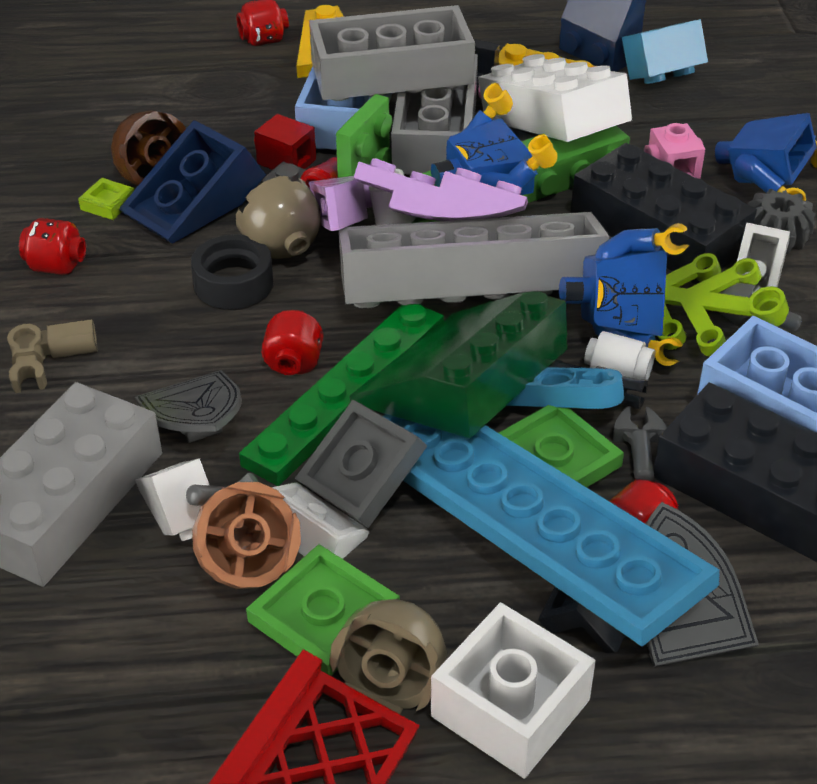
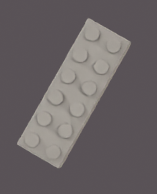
[339,212,609,308]

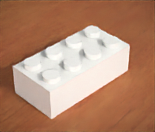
[478,54,632,142]

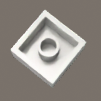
[431,602,596,779]

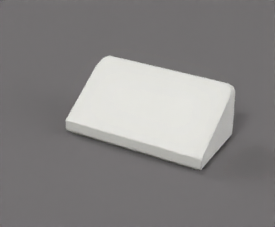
[272,482,369,559]

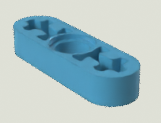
[507,367,624,409]

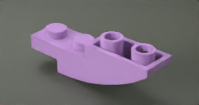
[353,158,528,221]

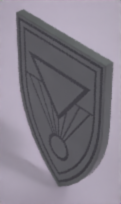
[135,370,242,443]
[646,502,759,668]

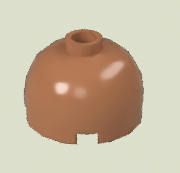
[192,482,301,589]

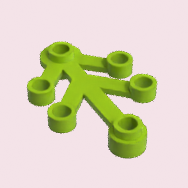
[657,253,789,357]

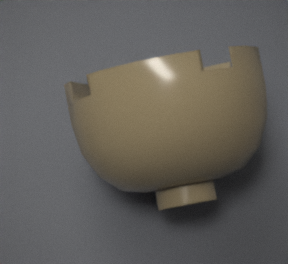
[236,176,321,260]
[330,599,447,714]

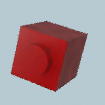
[254,114,316,170]

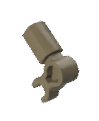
[7,319,98,393]

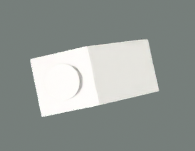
[737,223,790,294]
[135,458,209,541]

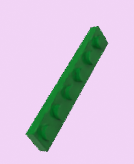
[239,304,444,486]

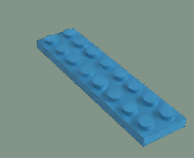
[383,414,719,646]

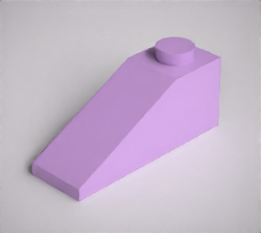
[309,176,372,231]

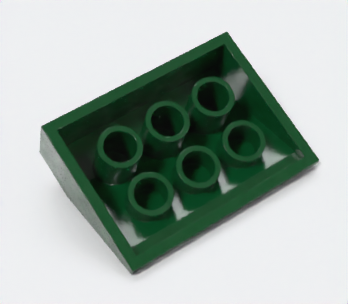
[350,291,568,439]

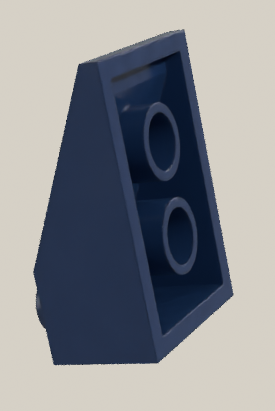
[559,0,646,72]
[119,120,266,244]

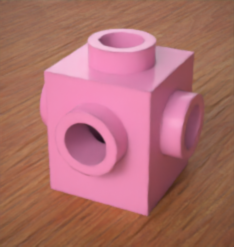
[644,123,705,179]

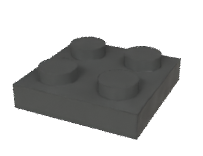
[295,400,427,528]

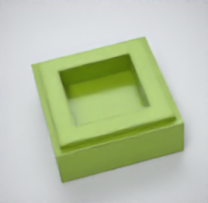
[78,178,134,220]

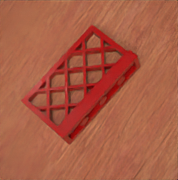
[209,649,420,784]

